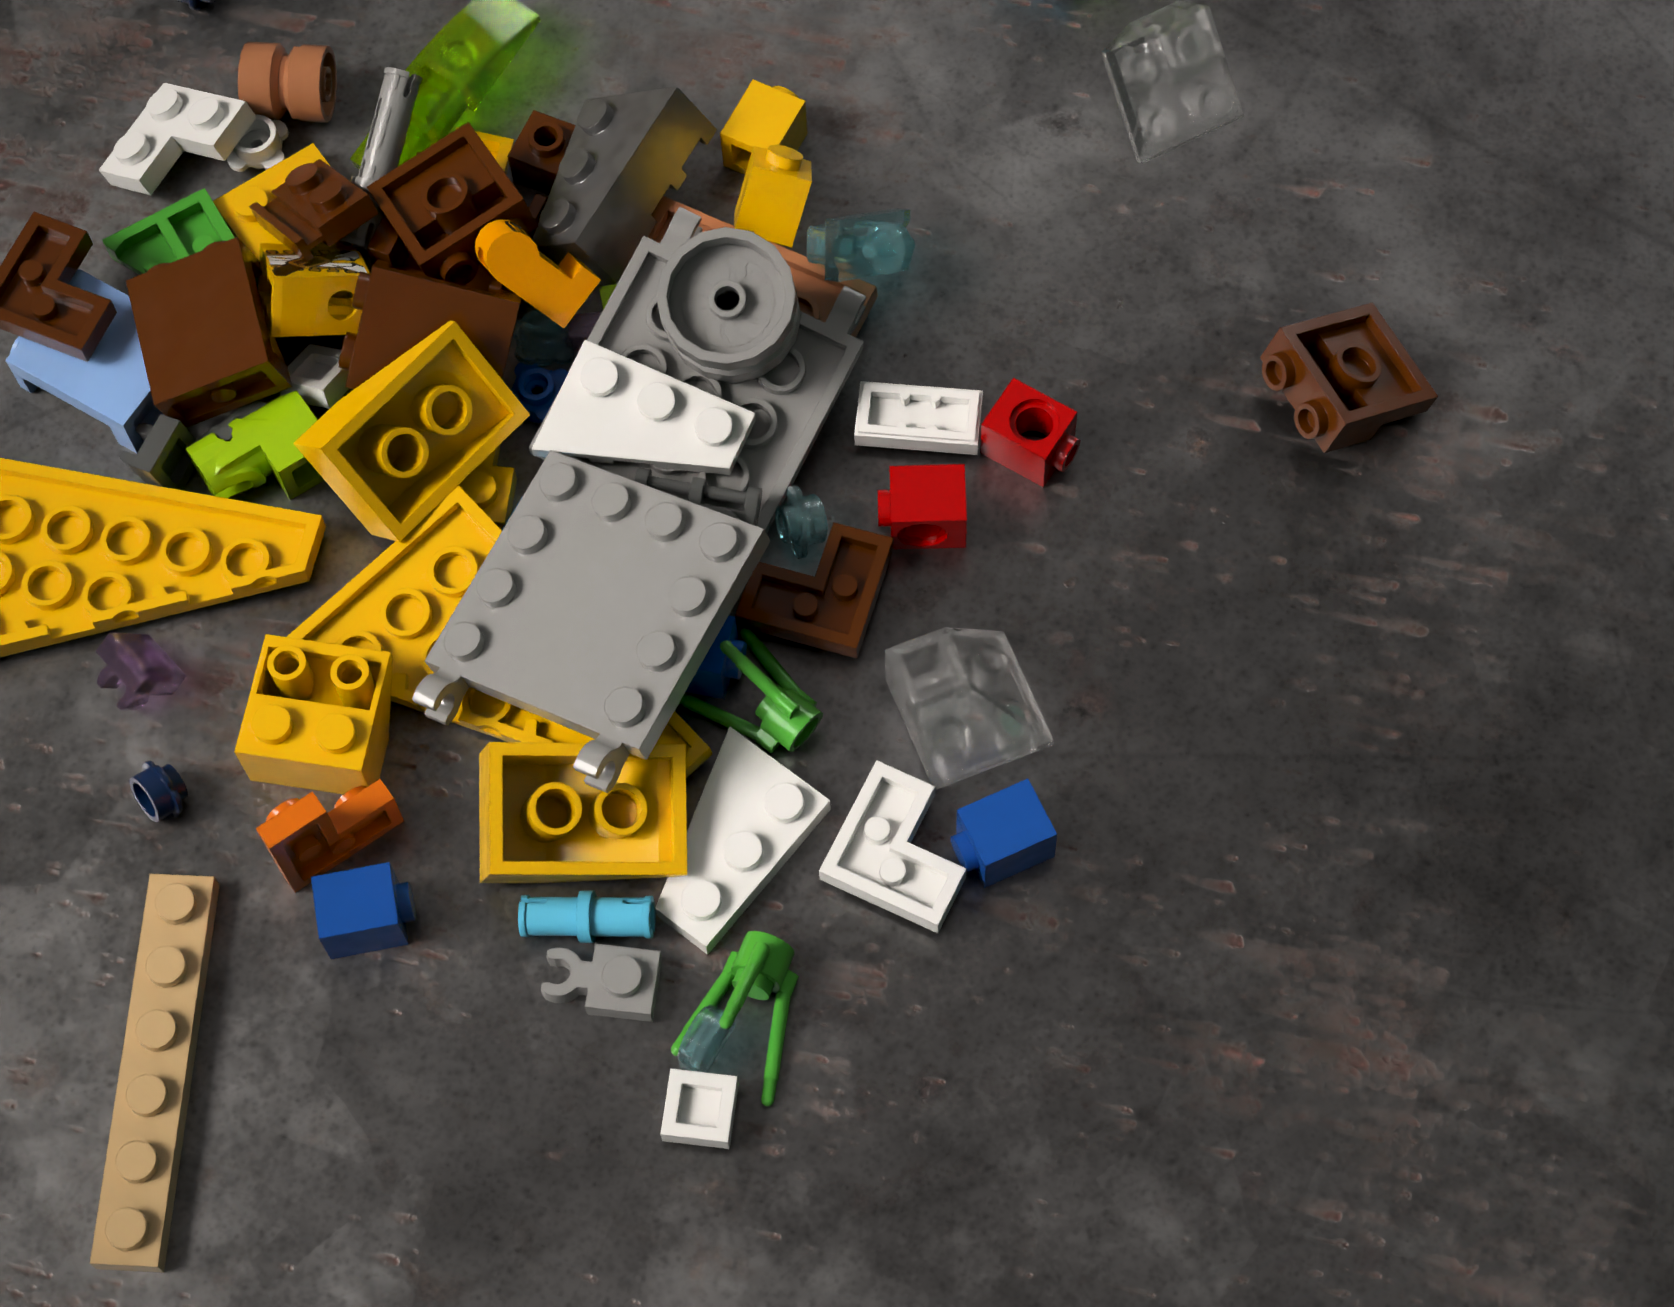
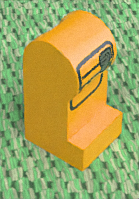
[475,220,601,329]

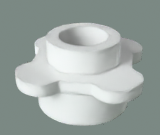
[227,114,289,172]

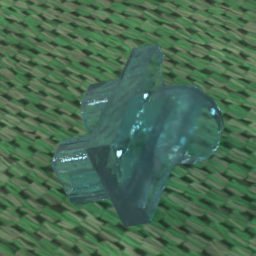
[807,208,915,282]

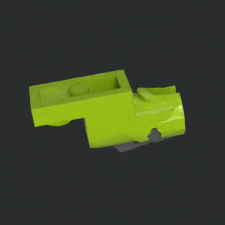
[186,390,324,500]

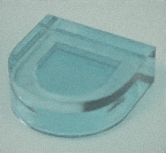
[678,1004,736,1073]

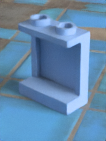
[5,268,164,454]

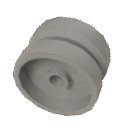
[656,227,801,383]

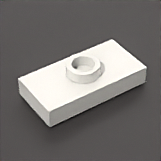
[854,381,983,455]

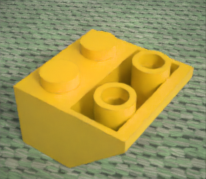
[234,634,393,794]

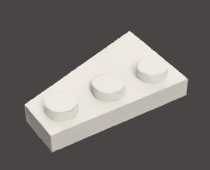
[531,340,756,475]
[655,727,831,955]

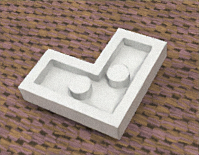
[99,83,257,195]
[819,760,966,933]

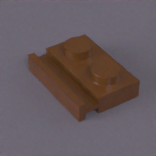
[249,159,379,262]

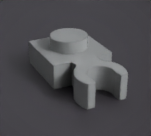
[541,944,663,1022]

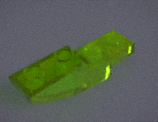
[350,0,541,169]

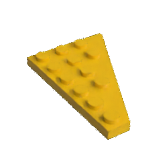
[0,458,326,658]
[287,486,713,778]

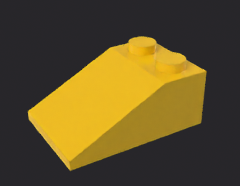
[293,320,530,542]
[479,742,687,883]

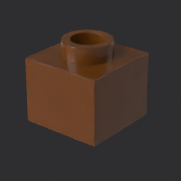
[507,110,576,195]

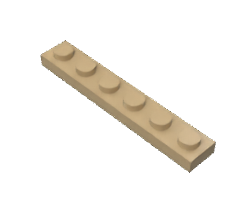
[90,874,220,1273]

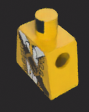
[258,243,371,337]

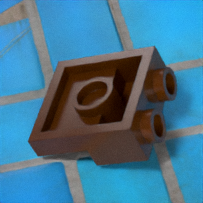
[367,122,539,286]
[1260,302,1438,453]

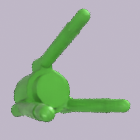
[679,628,823,753]
[671,931,799,1107]

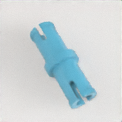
[518,890,656,943]

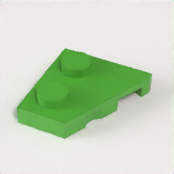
[102,188,259,289]

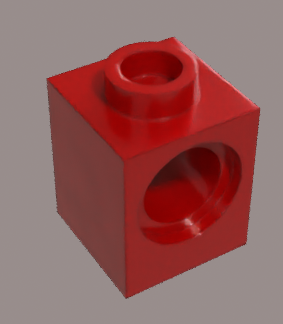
[980,378,1081,487]
[877,464,967,550]

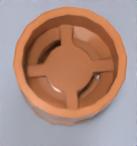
[238,42,337,123]

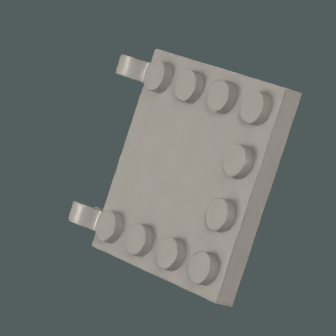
[529,207,866,534]
[412,450,770,793]

